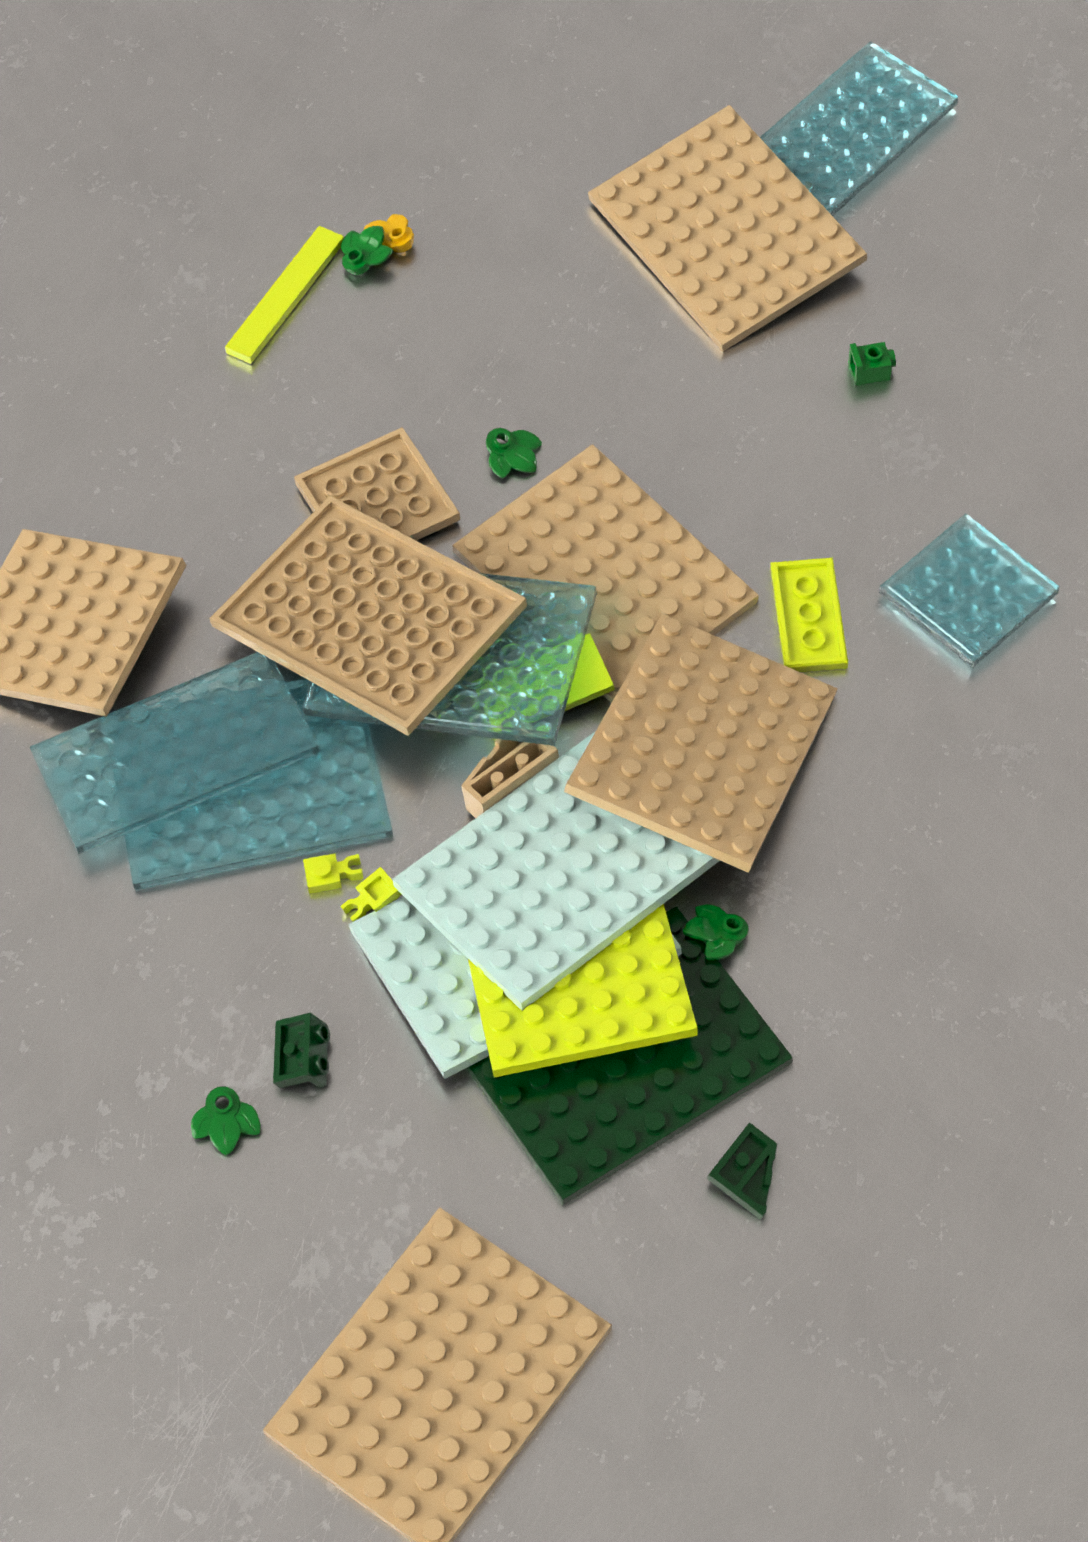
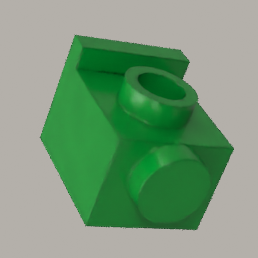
[848,342,896,386]

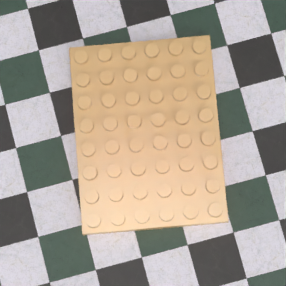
[588,105,867,352]
[452,444,759,703]
[210,496,527,736]
[564,613,838,873]
[263,1207,612,1542]

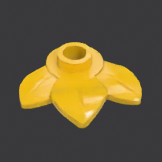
[363,214,414,253]

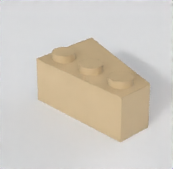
[461,713,559,818]

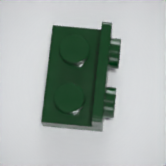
[273,1012,330,1088]

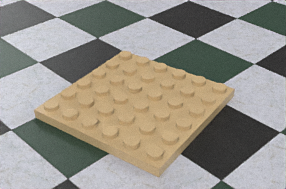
[0,529,187,717]

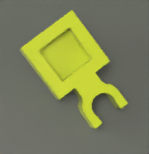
[303,853,364,894]
[340,867,402,921]

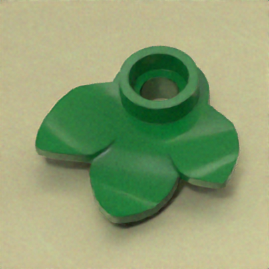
[341,226,393,275]
[485,428,542,479]
[683,904,749,960]
[191,1086,261,1156]

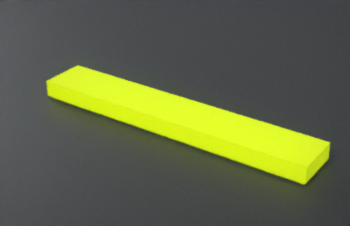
[225,226,344,364]

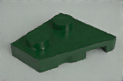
[706,1122,777,1220]

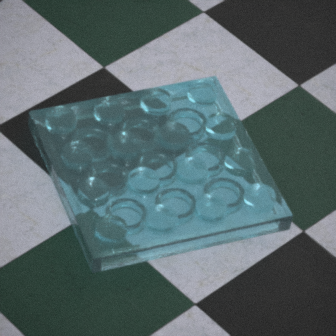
[879,513,1059,669]

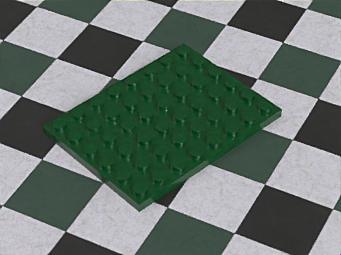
[466,906,793,1205]

